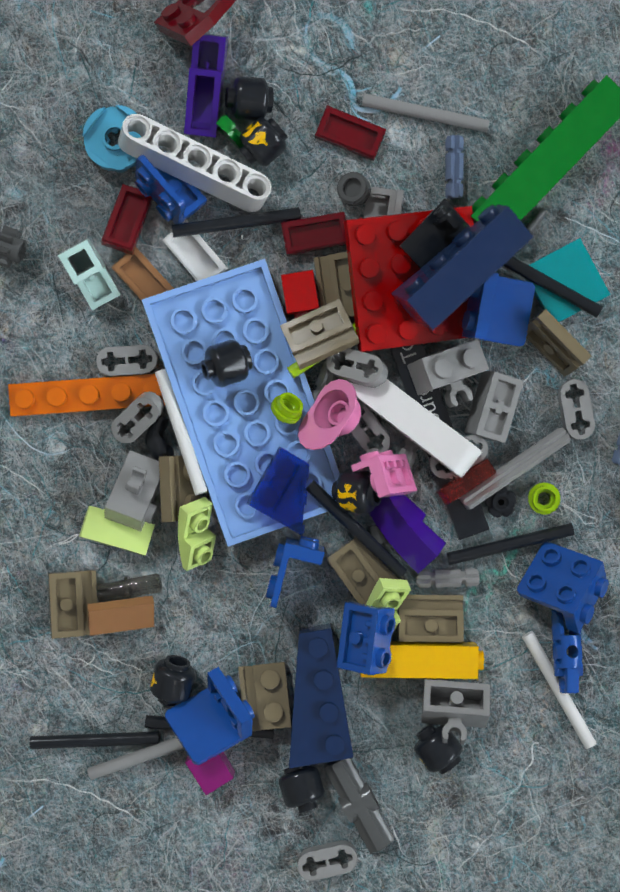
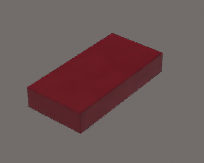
[315,105,386,161]
[101,184,153,255]
[281,212,346,256]

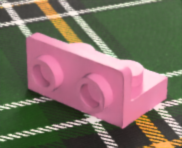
[351,450,417,498]

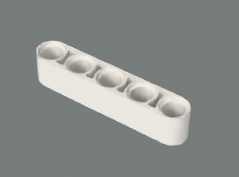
[118,114,272,212]
[350,365,482,479]

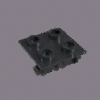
[400,199,470,269]

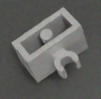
[407,339,489,408]
[105,450,160,531]
[421,679,490,745]

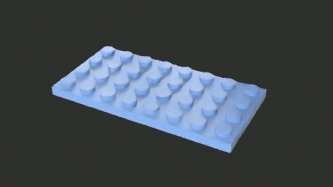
[142,259,340,547]

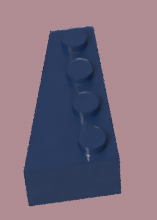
[391,205,534,330]
[289,623,354,769]

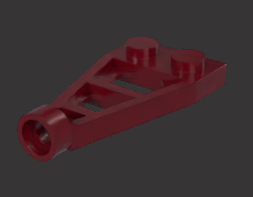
[154,0,236,46]

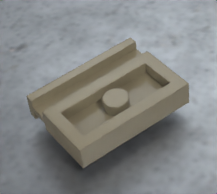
[314,252,354,318]
[280,299,360,370]
[526,309,592,377]
[159,455,200,522]
[326,538,398,605]
[48,570,98,639]
[398,595,464,643]
[238,662,292,731]

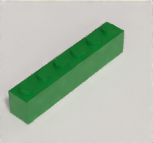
[471,75,620,224]

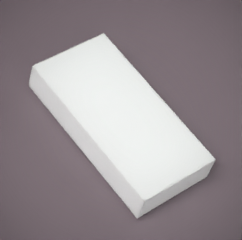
[162,219,228,281]

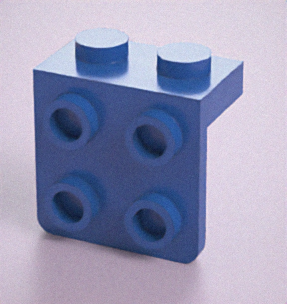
[135,151,207,224]
[462,273,535,346]
[265,535,325,608]
[517,542,609,634]
[165,667,255,765]

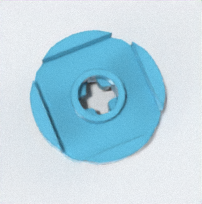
[83,105,141,173]

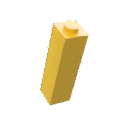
[360,641,484,679]

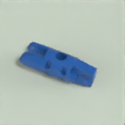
[551,610,583,694]

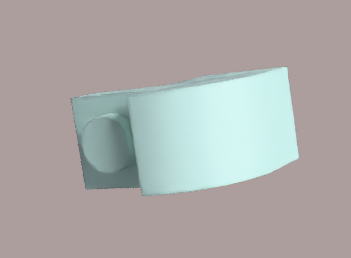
[58,238,121,311]

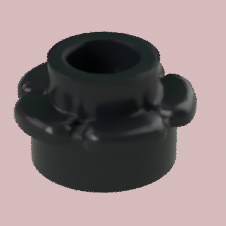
[485,487,517,518]

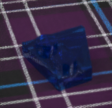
[246,447,309,535]

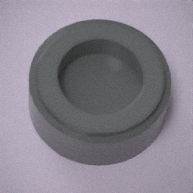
[337,172,371,206]

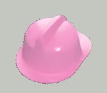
[298,379,361,450]

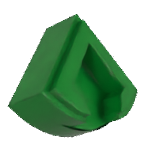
[216,115,244,149]

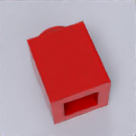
[281,270,319,319]

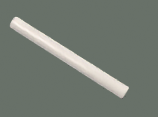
[155,369,208,496]
[522,631,596,749]

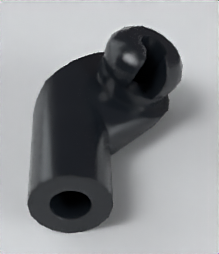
[145,416,174,461]

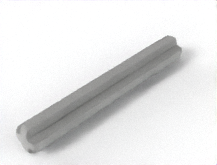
[459,427,571,510]

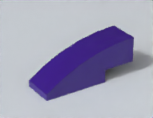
[184,34,228,138]
[369,495,446,574]

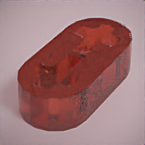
[436,458,496,505]

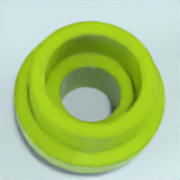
[271,393,303,424]
[528,482,561,515]

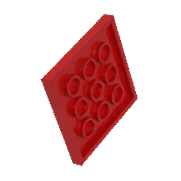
[344,206,474,352]

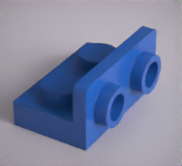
[337,602,396,675]

